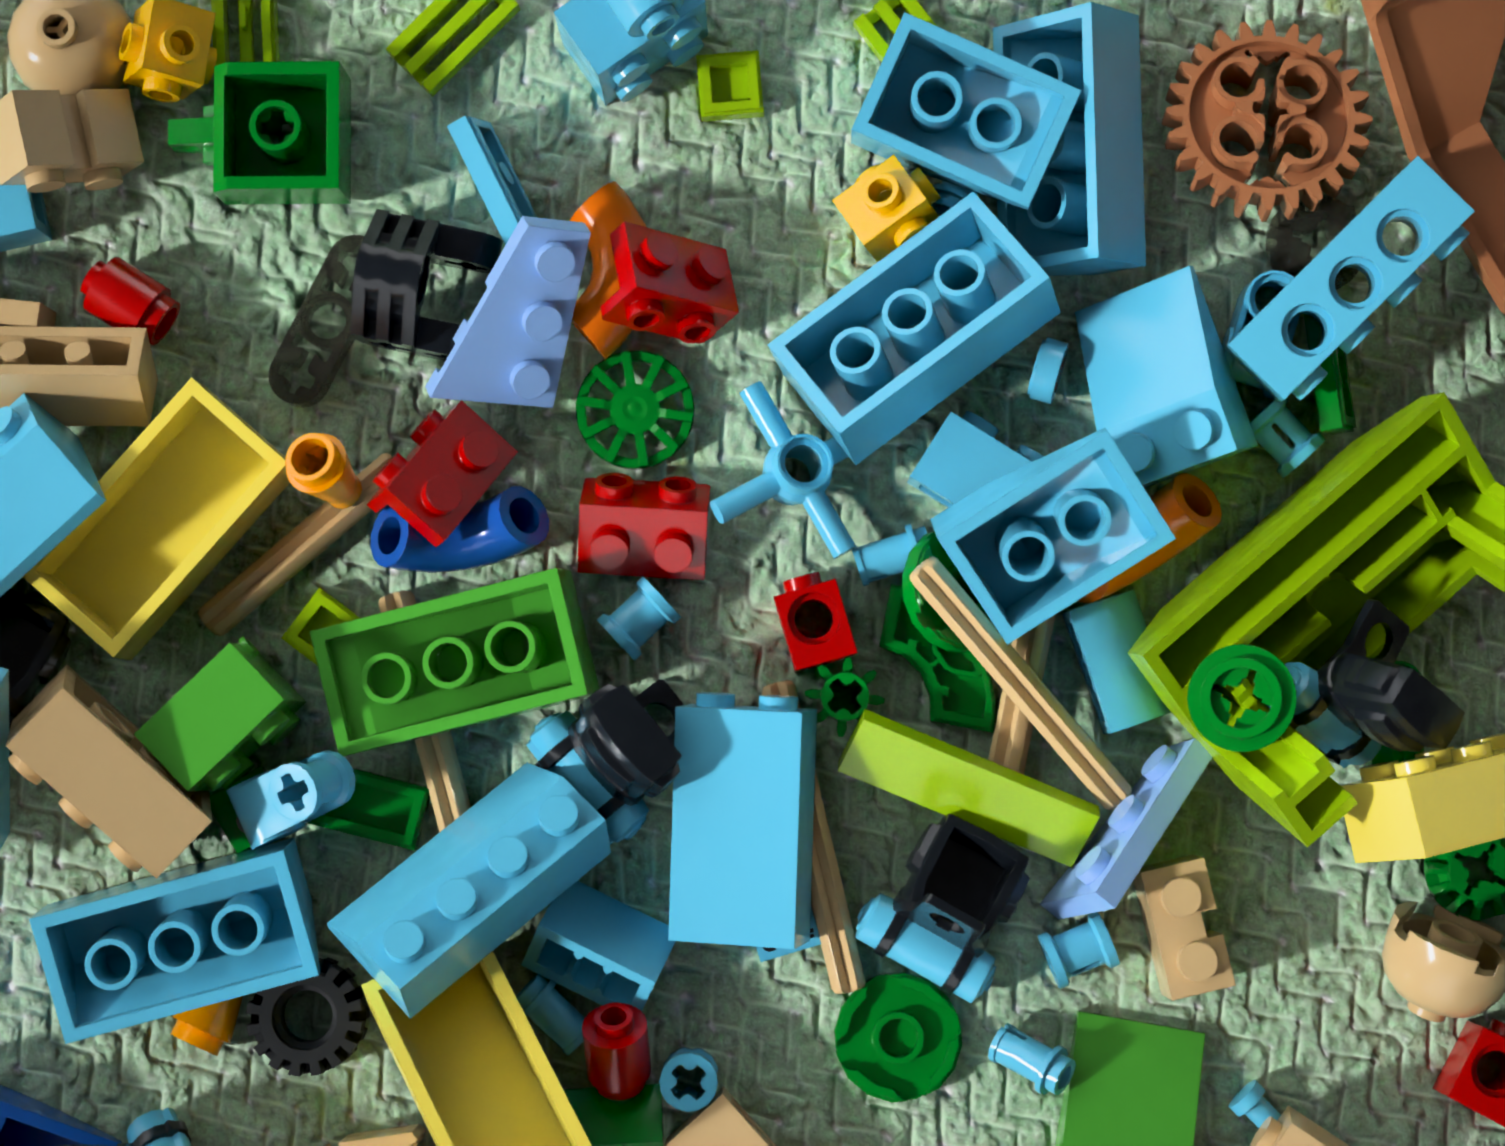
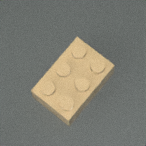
[6,665,212,879]

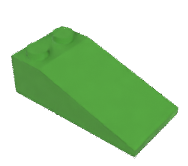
[310,568,600,756]
[1055,1010,1205,1146]

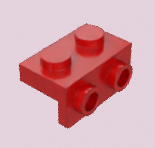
[600,221,739,344]
[366,400,518,547]
[578,473,711,580]

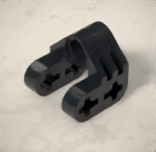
[350,209,503,361]

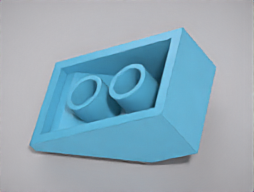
[851,12,1082,210]
[1075,265,1258,488]
[930,428,1176,645]

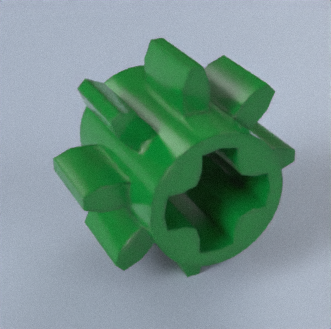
[804,657,885,737]

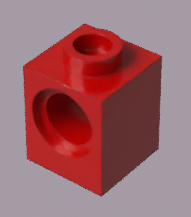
[774,572,858,673]
[1432,1018,1505,1127]

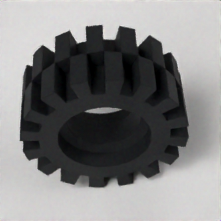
[246,957,370,1077]

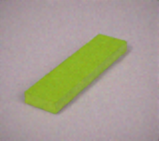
[838,709,1100,867]

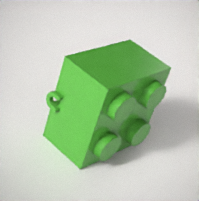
[134,636,306,792]

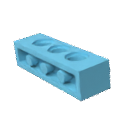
[1224,156,1475,402]

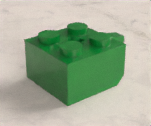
[168,61,351,205]

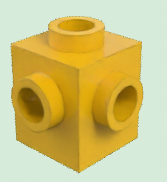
[119,0,217,103]
[832,154,941,262]

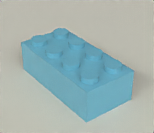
[767,191,1061,465]

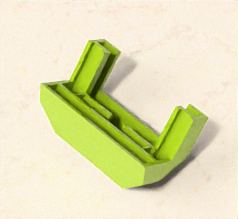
[1128,392,1505,848]

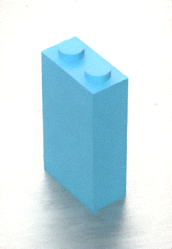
[668,692,817,949]

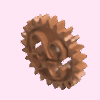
[1162,20,1373,222]

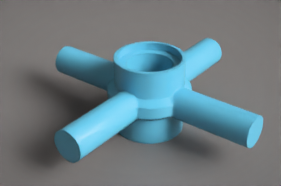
[710,381,856,559]

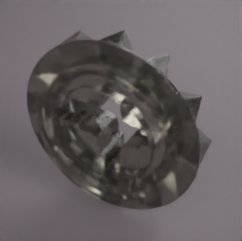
[1266,194,1359,290]

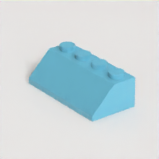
[993,2,1146,276]
[0,393,106,597]
[327,762,611,1019]
[29,838,321,1044]

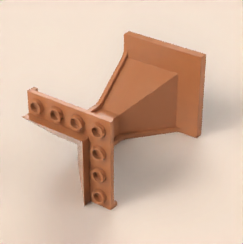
[1361,0,1505,315]

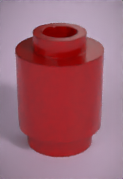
[80,257,181,345]
[582,1002,651,1100]

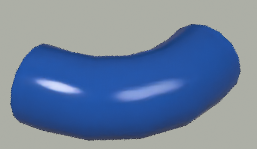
[371,486,549,573]

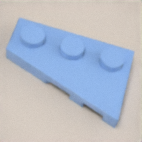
[425,216,591,408]
[1040,738,1212,920]

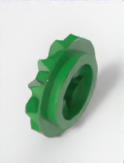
[1187,644,1297,752]
[1424,838,1505,921]

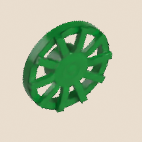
[576,351,695,470]

